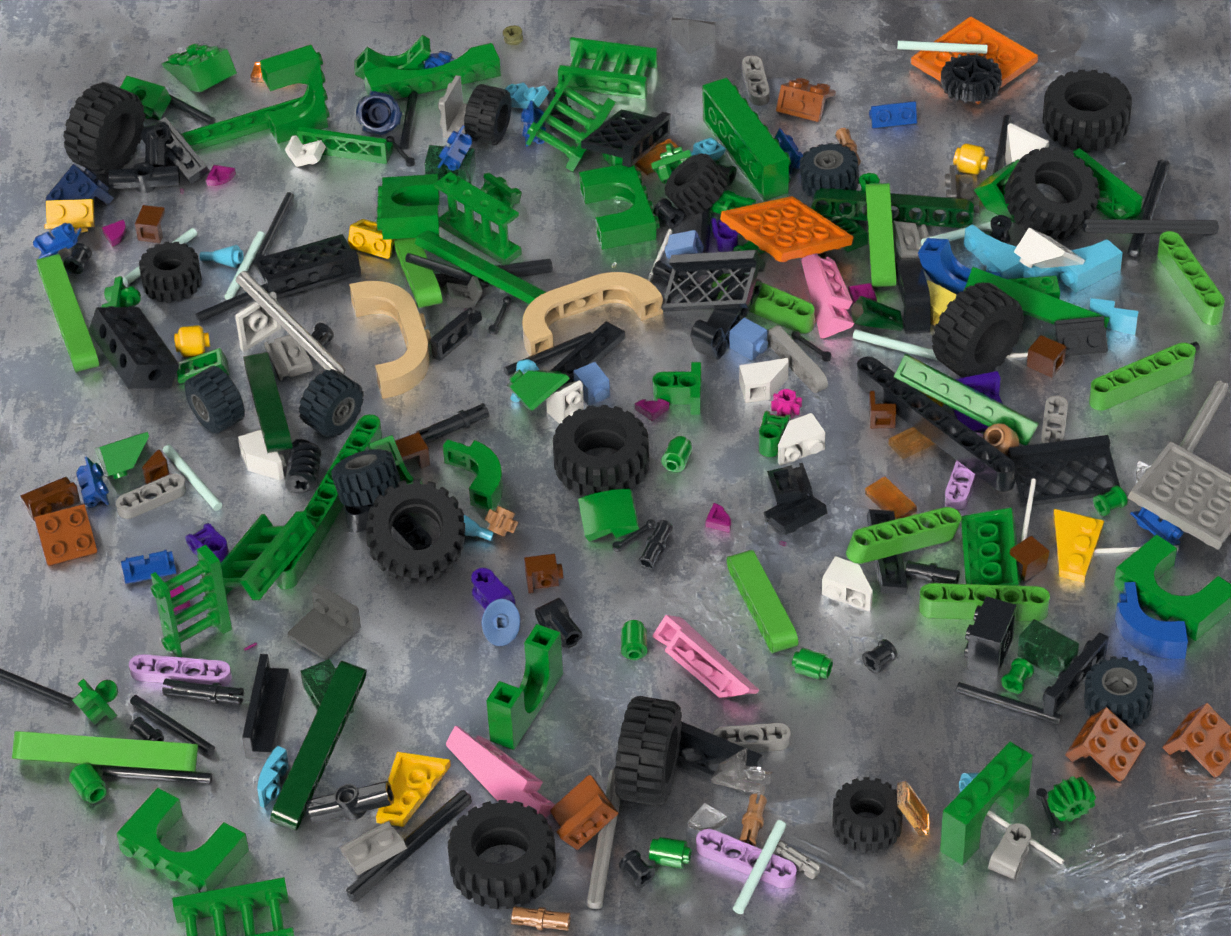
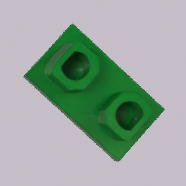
[651,143,694,184]
[481,173,522,209]
[712,190,756,215]
[101,276,141,307]
[72,678,118,725]

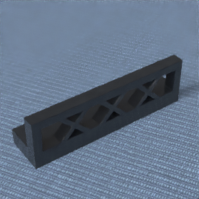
[242,654,290,759]
[677,721,762,795]

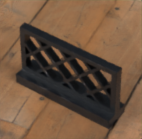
[581,109,671,167]
[253,234,361,299]
[661,250,766,312]
[1008,435,1120,507]

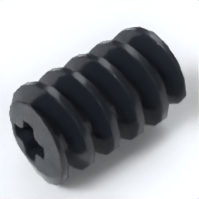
[285,439,321,493]

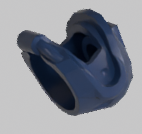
[356,91,403,135]

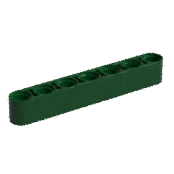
[811,188,975,228]
[243,352,293,454]
[270,660,367,831]

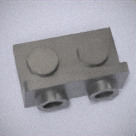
[945,165,980,213]

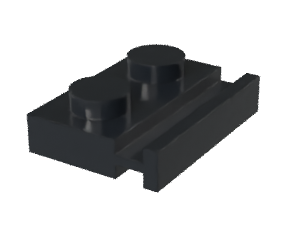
[1054,316,1108,356]
[767,462,813,505]
[763,494,827,535]

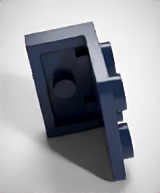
[46,164,114,205]

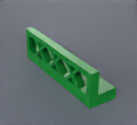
[297,127,393,164]
[1073,148,1143,219]

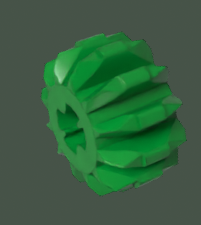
[1047,776,1096,822]

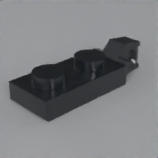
[430,307,482,361]

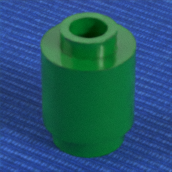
[661,436,692,473]
[621,620,647,660]
[792,648,833,680]
[69,763,107,804]
[649,837,692,869]

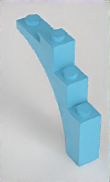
[964,224,1123,293]

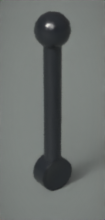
[386,136,415,167]
[489,296,512,335]
[791,330,831,362]
[612,519,656,552]
[1036,788,1061,836]

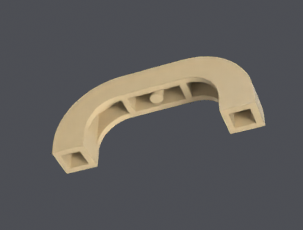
[522,272,663,356]
[349,281,431,399]

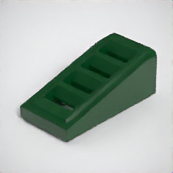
[828,216,868,253]
[851,296,904,331]

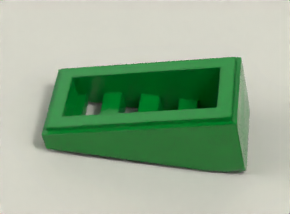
[177,348,230,384]

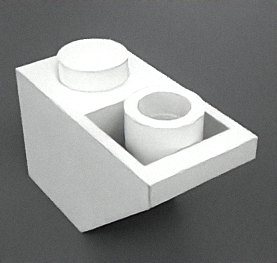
[739,358,789,403]
[546,380,584,424]
[778,413,825,466]
[238,430,286,480]
[822,556,873,611]

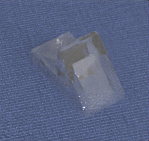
[711,748,772,795]

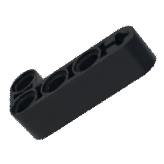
[895,258,930,334]
[690,273,762,360]
[345,503,432,550]

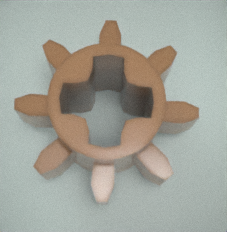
[485,506,519,537]

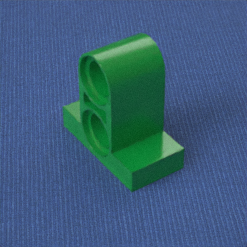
[652,362,701,415]

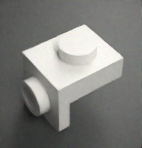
[285,136,326,167]

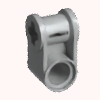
[988,823,1031,880]

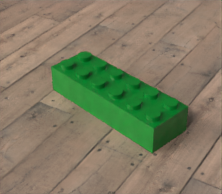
[702,77,791,201]

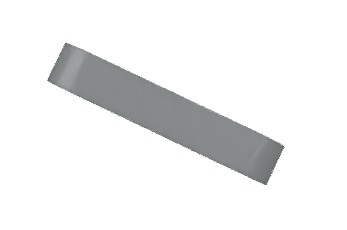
[742,55,770,106]
[1041,396,1068,443]
[116,474,186,519]
[712,723,791,752]

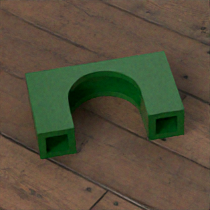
[260,45,330,143]
[579,164,660,250]
[377,174,440,240]
[1114,534,1231,641]
[486,624,563,750]
[940,741,1033,866]
[116,788,249,893]

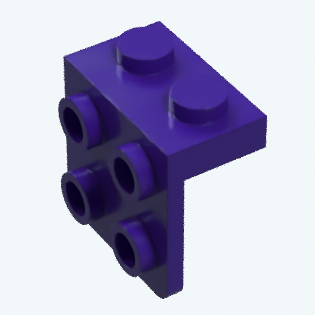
[951,371,1003,433]

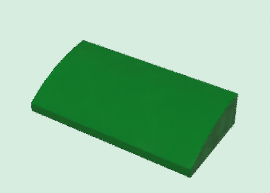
[961,508,1021,586]

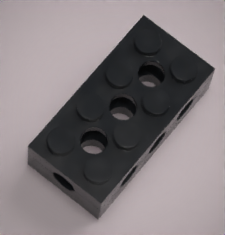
[88,306,180,389]

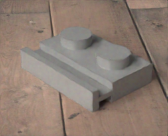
[892,221,929,259]
[264,334,313,381]
[340,821,407,875]

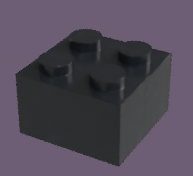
[964,596,1017,678]

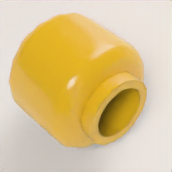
[953,143,989,176]
[174,325,210,358]

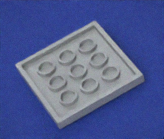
[1127,441,1231,550]

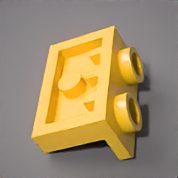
[44,199,95,232]
[348,219,396,259]

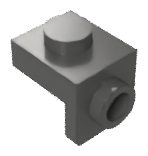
[442,276,483,309]

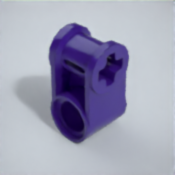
[711,217,738,252]
[185,523,229,563]
[471,568,516,610]

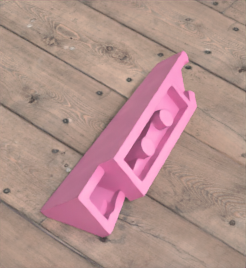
[801,253,854,339]
[652,615,759,698]
[446,726,555,818]

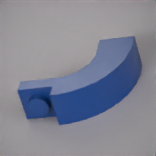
[918,238,1002,295]
[1115,582,1188,659]

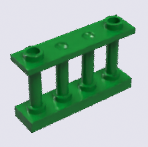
[558,37,658,100]
[526,74,616,172]
[434,172,522,265]
[220,511,316,600]
[150,545,232,658]
[172,877,294,936]

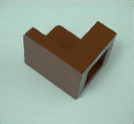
[135,205,165,243]
[1027,335,1066,378]
[869,391,896,429]
[395,432,430,469]
[1010,536,1050,582]

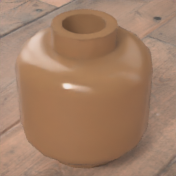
[982,423,1019,457]

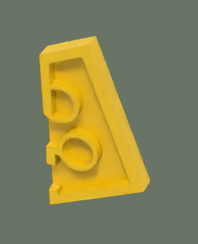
[1053,509,1104,583]
[376,752,451,827]

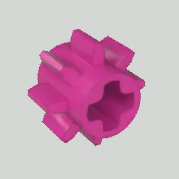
[771,389,802,419]

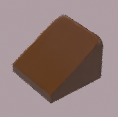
[142,450,169,484]

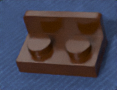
[20,476,80,521]

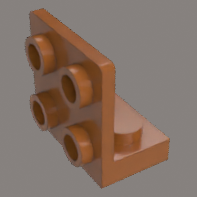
[776,78,836,122]
[34,504,97,566]
[1162,703,1231,778]
[1065,707,1146,782]
[550,775,619,850]

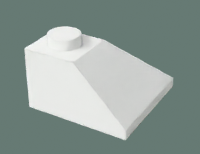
[1005,123,1049,186]
[1014,228,1085,269]
[235,292,281,352]

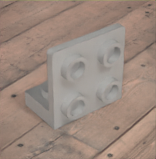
[438,75,467,138]

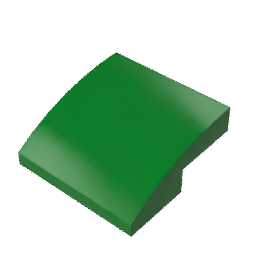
[578,489,639,542]

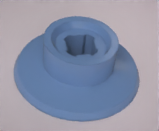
[481,599,520,646]

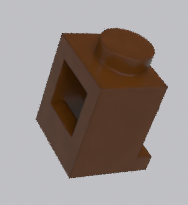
[524,554,563,594]

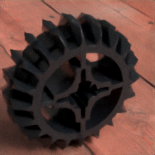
[941,53,1002,104]

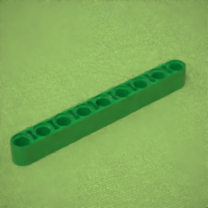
[276,414,383,589]

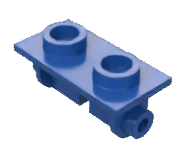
[521,101,546,147]
[869,101,917,128]
[438,125,472,171]
[774,128,803,174]
[33,223,81,259]
[76,456,109,508]
[1130,507,1184,545]
[121,550,177,584]

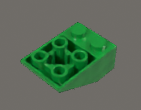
[161,43,237,92]

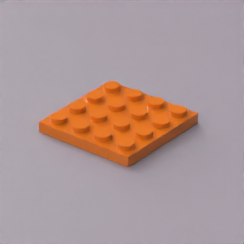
[911,16,1038,104]
[720,196,853,262]

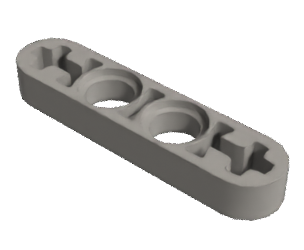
[767,325,828,393]

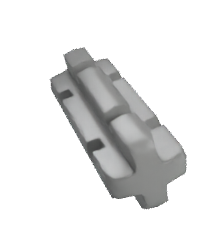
[773,840,821,879]

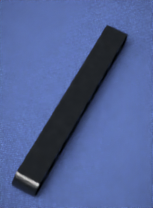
[857,356,1015,492]

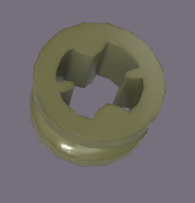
[503,25,523,45]

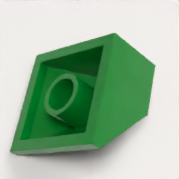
[974,159,1020,223]
[507,369,570,411]
[94,432,149,479]

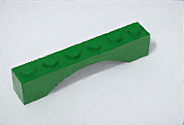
[364,43,501,100]

